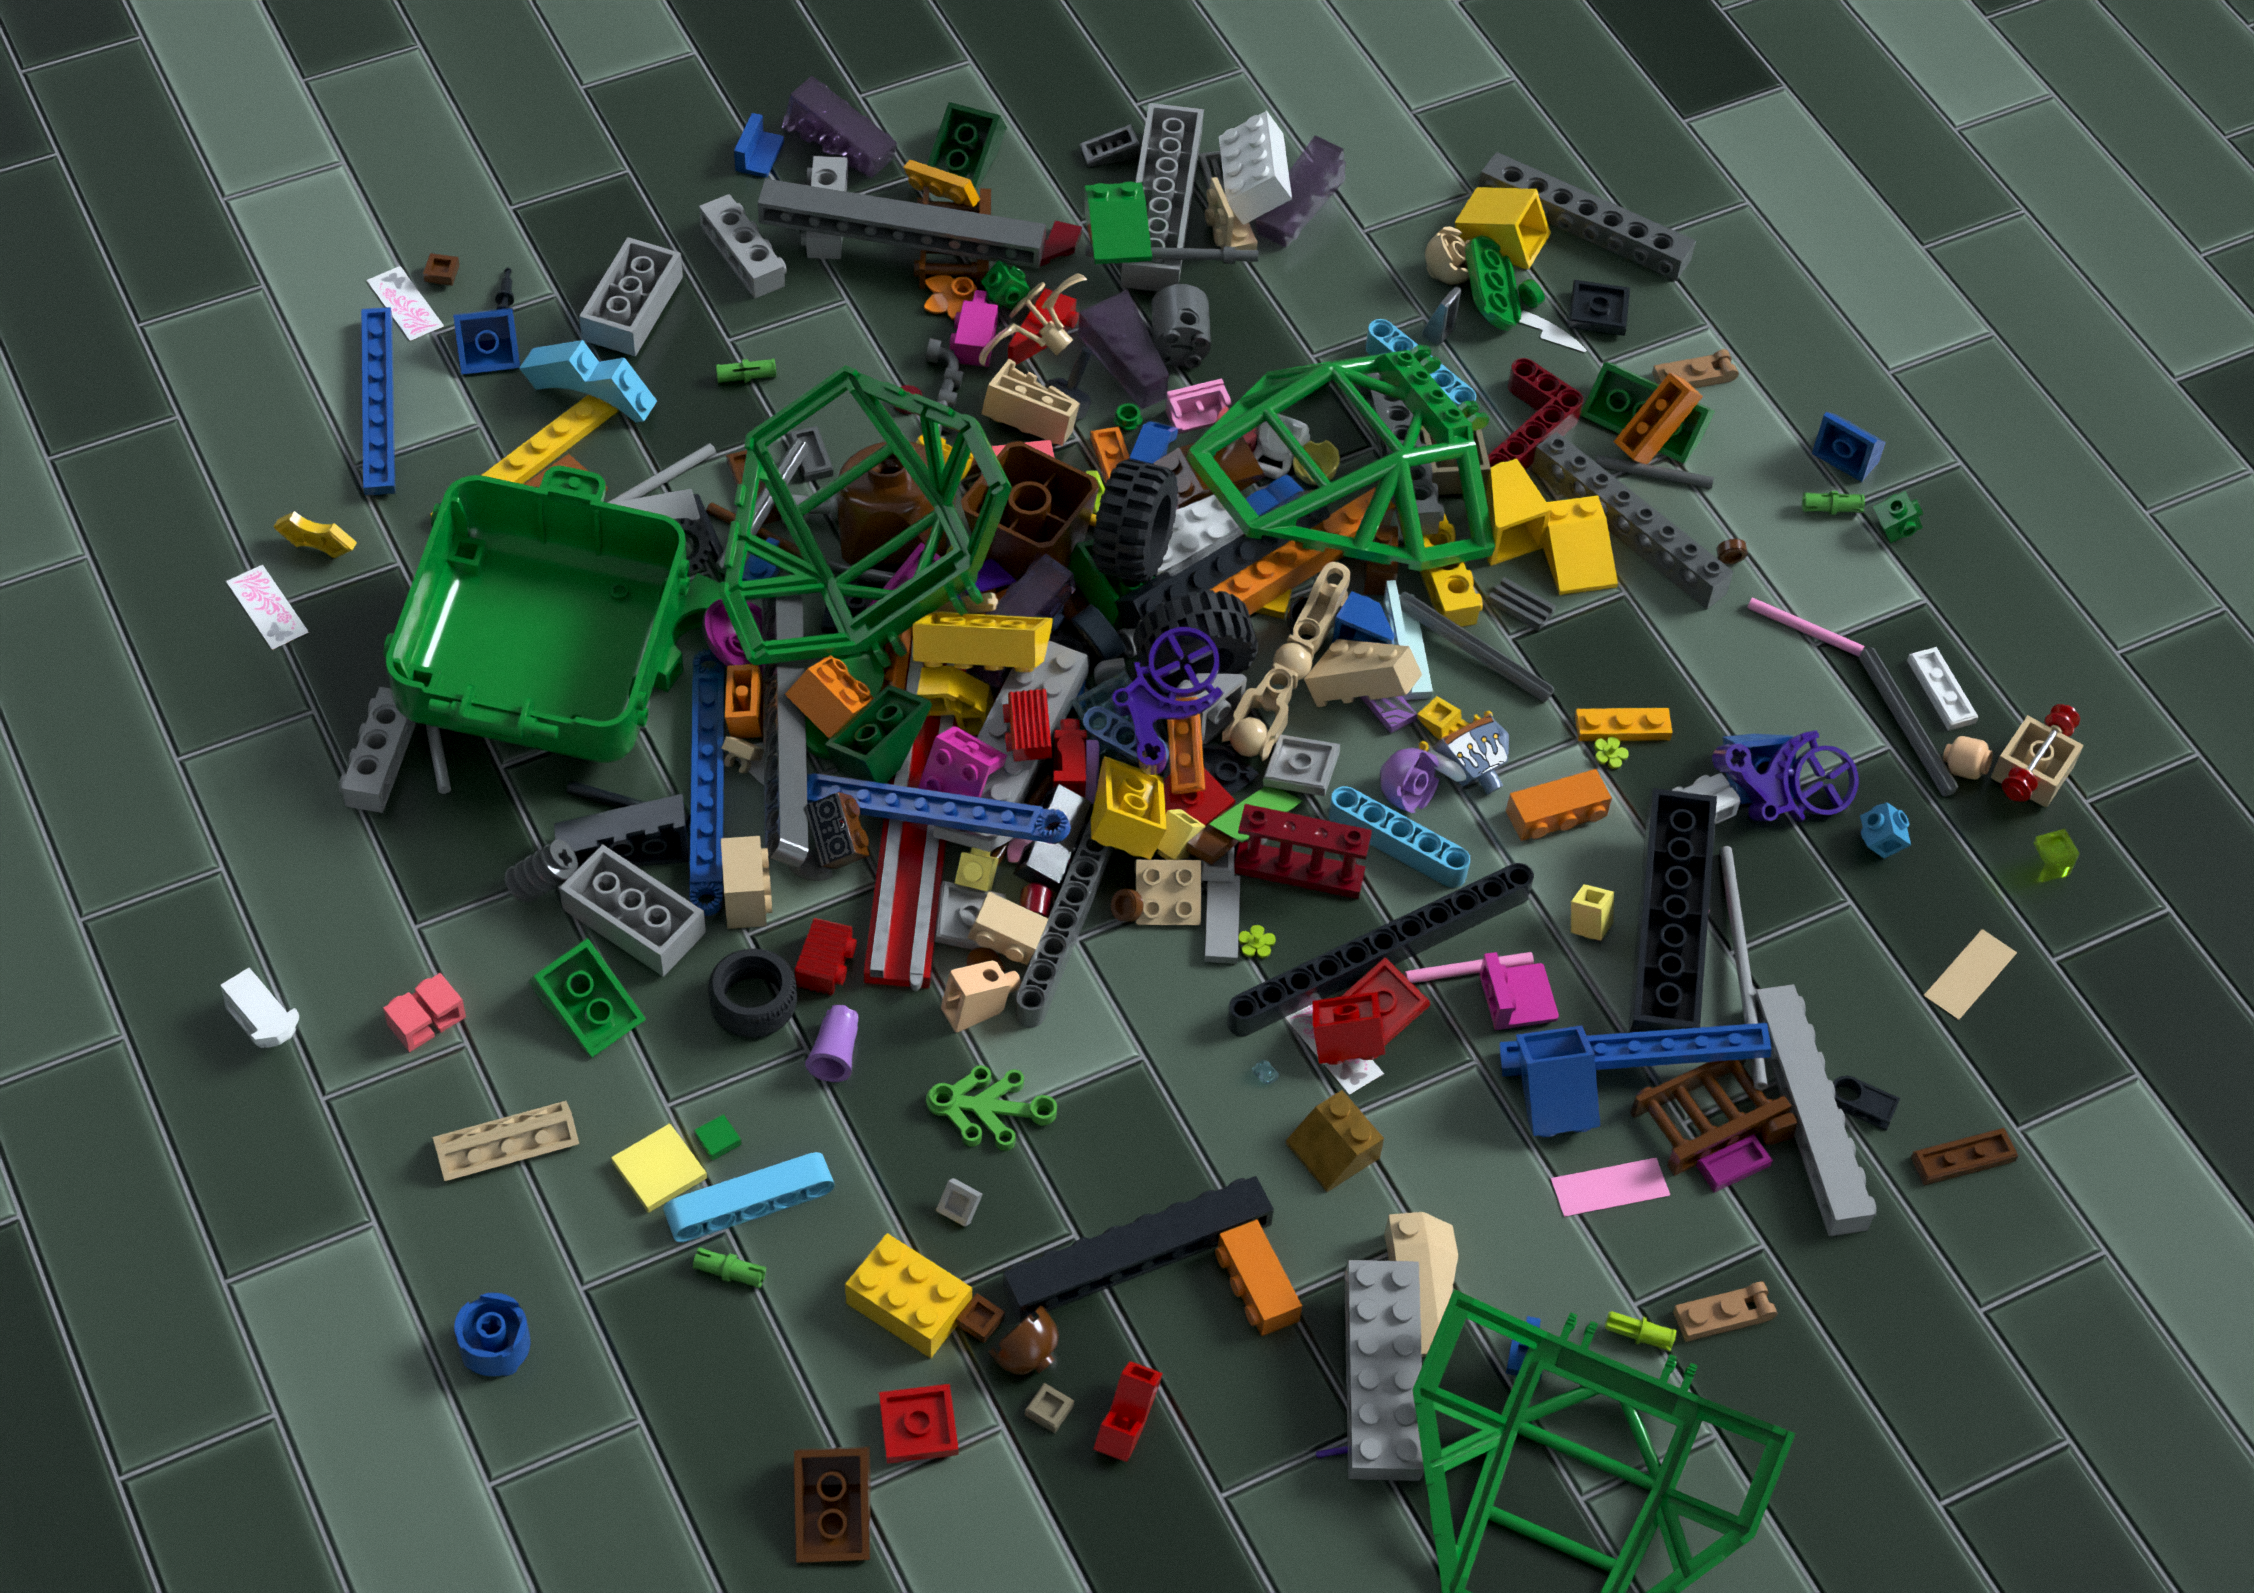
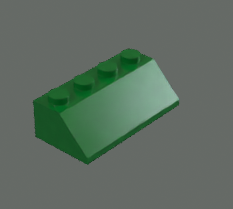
[1580,362,1715,464]

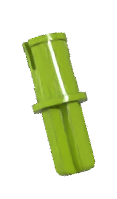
[1605,1311,1676,1352]

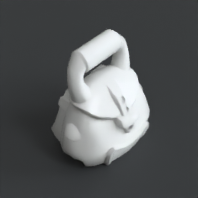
[1253,414,1310,479]

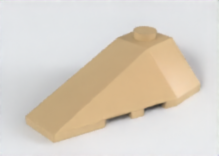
[1384,1212,1458,1357]

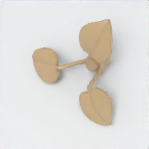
[979,273,1087,366]

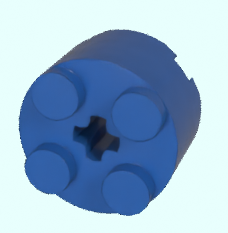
[454,1293,531,1376]

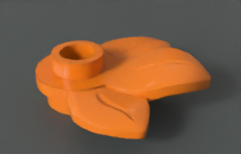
[924,275,977,320]

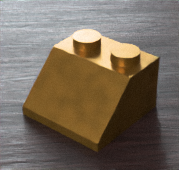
[1285,1090,1384,1192]

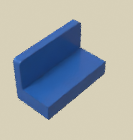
[734,113,784,178]

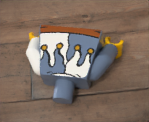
[1419,711,1509,795]

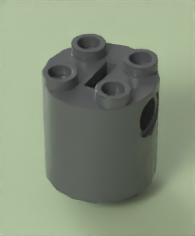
[1151,284,1211,369]

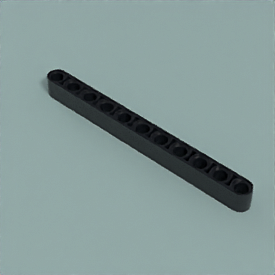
[1227,863,1534,1036]

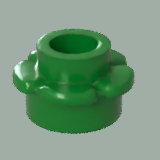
[1114,403,1143,431]

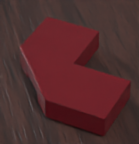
[1039,221,1082,267]

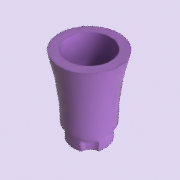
[805,1005,859,1082]

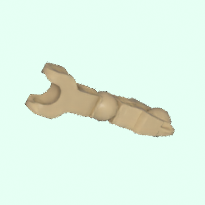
[1222,562,1350,761]

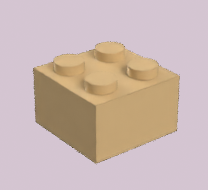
[721,836,772,929]

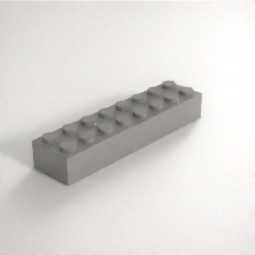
[1121,103,1204,291]

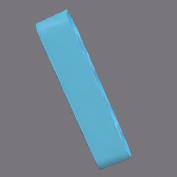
[1365,319,1476,419]
[1329,786,1470,888]
[663,1152,835,1242]

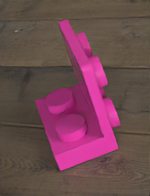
[918,726,1008,798]
[1479,952,1559,1030]

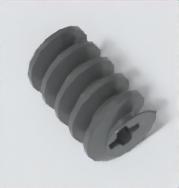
[504,839,578,902]

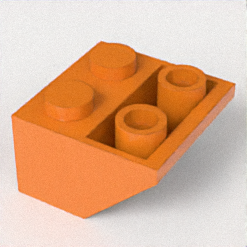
[785,655,874,739]

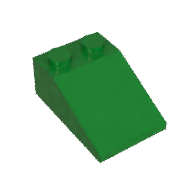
[1085,182,1152,264]
[528,938,646,1058]

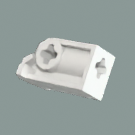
[220,968,299,1048]

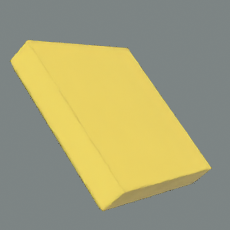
[611,1124,707,1213]

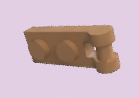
[1652,349,1739,388]
[1673,1282,1778,1342]

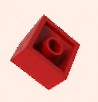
[1312,991,1385,1065]

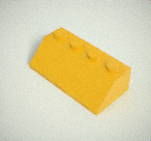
[913,612,1052,672]

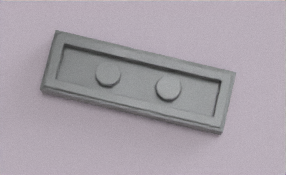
[1205,876,1240,964]

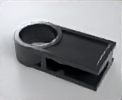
[1833,1075,1901,1131]

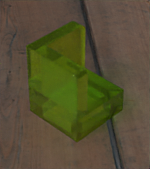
[2033,829,2080,882]

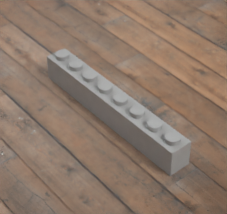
[1754,984,1877,1236]

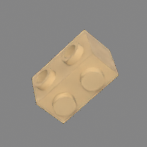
[967,892,1048,965]

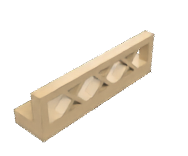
[432,1101,579,1181]

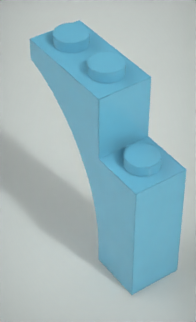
[519,340,657,422]

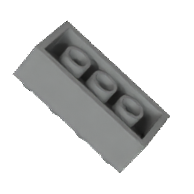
[579,237,683,356]
[559,845,706,977]

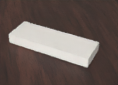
[1907,647,1978,731]

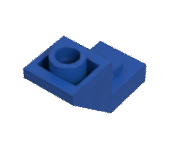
[1129,421,1179,464]

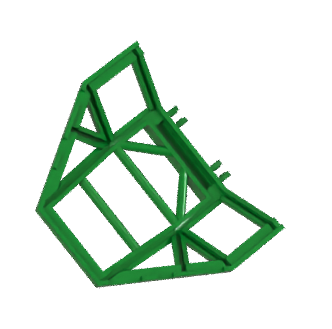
[1186,344,1495,571]
[719,365,1012,668]
[1412,1289,1796,1593]

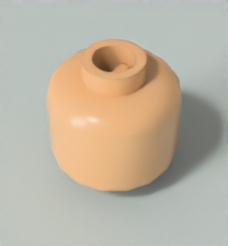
[1943,736,1993,780]

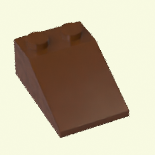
[1154,436,1266,509]
[794,1446,871,1562]

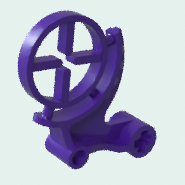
[1112,627,1224,775]
[1712,730,1859,822]

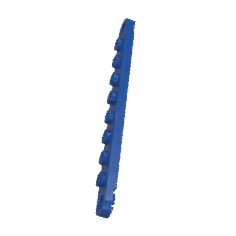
[690,648,725,916]
[807,773,1071,843]

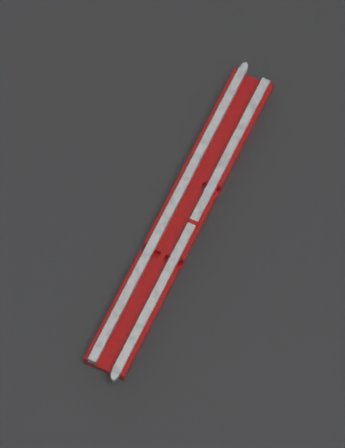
[864,627,967,991]

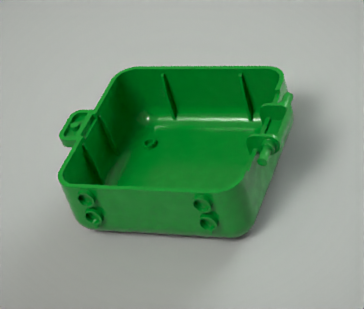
[383,465,690,763]

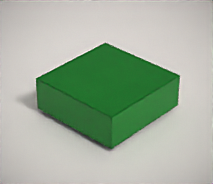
[694,1114,742,1161]

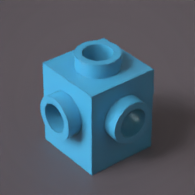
[1860,802,1911,859]

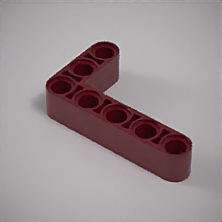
[1488,358,1583,470]

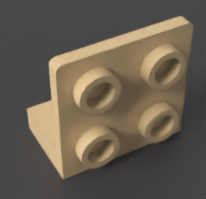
[1205,177,1258,250]
[1134,860,1201,925]

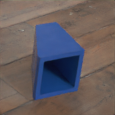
[1516,1025,1600,1137]

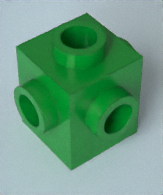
[981,259,1031,310]
[1873,491,1924,544]

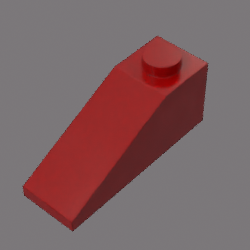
[1008,288,1079,365]

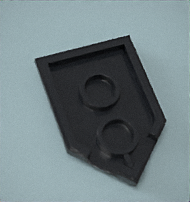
[1164,744,1259,796]

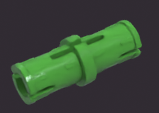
[716,358,777,383]
[1802,491,1865,515]
[693,1247,767,1288]

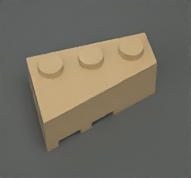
[981,359,1080,446]
[1304,639,1422,707]

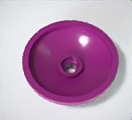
[702,599,763,677]

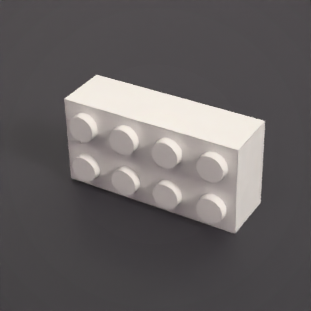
[1219,111,1292,225]
[1156,495,1239,576]

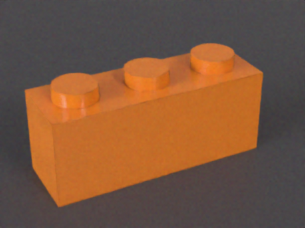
[1613,373,1703,464]
[1506,769,1612,841]
[1215,1220,1302,1336]

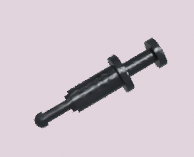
[495,267,514,310]

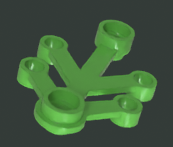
[926,1065,1057,1151]

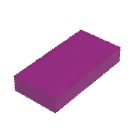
[1696,1134,1773,1193]

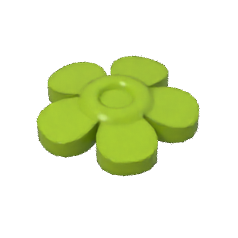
[1594,737,1629,769]
[1238,925,1276,958]

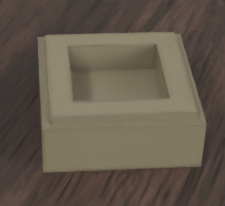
[1025,1383,1074,1433]

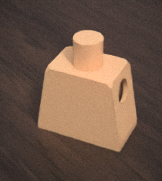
[941,960,1021,1033]

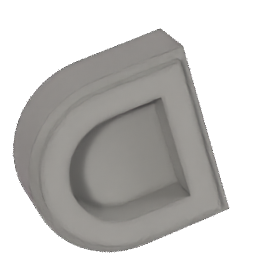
[1094,658,1127,689]

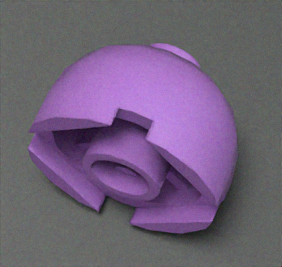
[1380,748,1439,813]

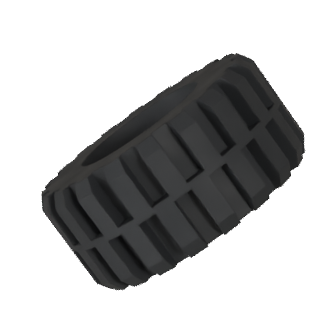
[1092,459,1178,583]
[1133,590,1258,693]

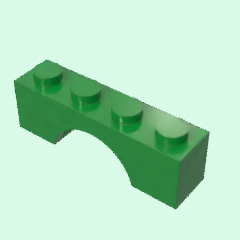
[654,573,721,693]

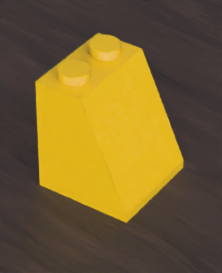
[1455,187,1551,269]
[1485,459,1551,566]

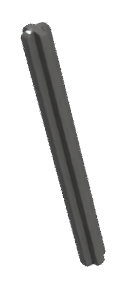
[716,439,808,575]
[1399,592,1554,702]
[1859,647,1958,797]

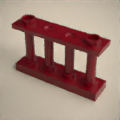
[1234,804,1372,899]

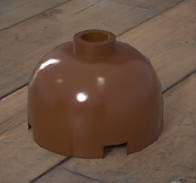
[988,1306,1059,1374]

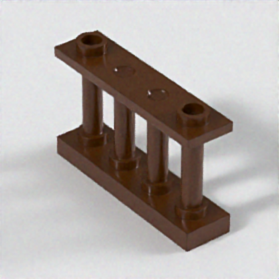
[914,186,991,291]
[1630,1059,1792,1176]

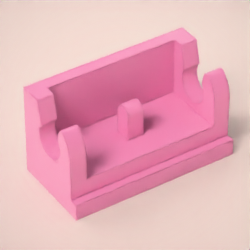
[1165,378,1232,434]

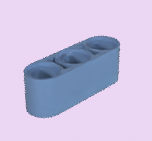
[1083,706,1169,765]

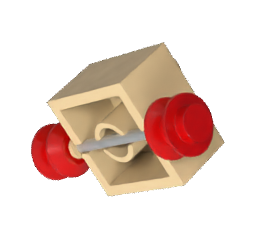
[1991,704,2084,808]

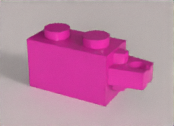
[949,290,998,367]

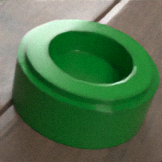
[1518,279,1545,308]

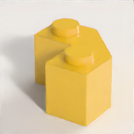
[917,665,995,735]

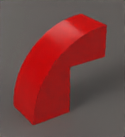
[1093,1361,1163,1462]

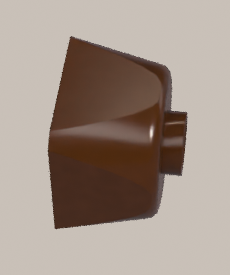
[961,441,1099,580]
[837,442,957,564]

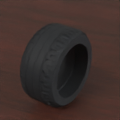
[708,948,797,1038]

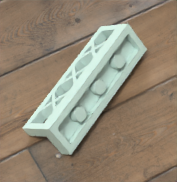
[1383,580,1433,700]

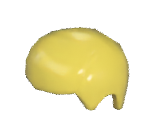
[1293,440,1340,485]

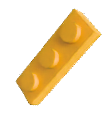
[903,160,980,207]
[1575,708,1673,741]

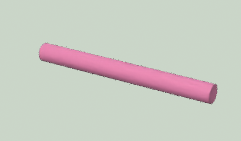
[1747,597,1865,657]
[1404,952,1534,983]

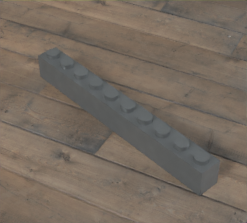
[757,179,1046,269]

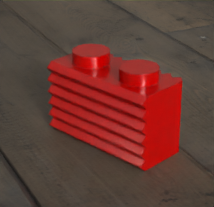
[1002,688,1052,762]
[794,918,857,996]

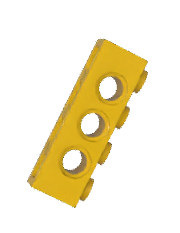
[1420,513,1483,627]

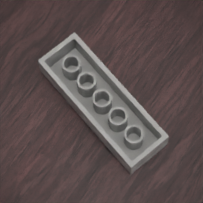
[977,641,1089,804]
[1344,1260,1424,1481]

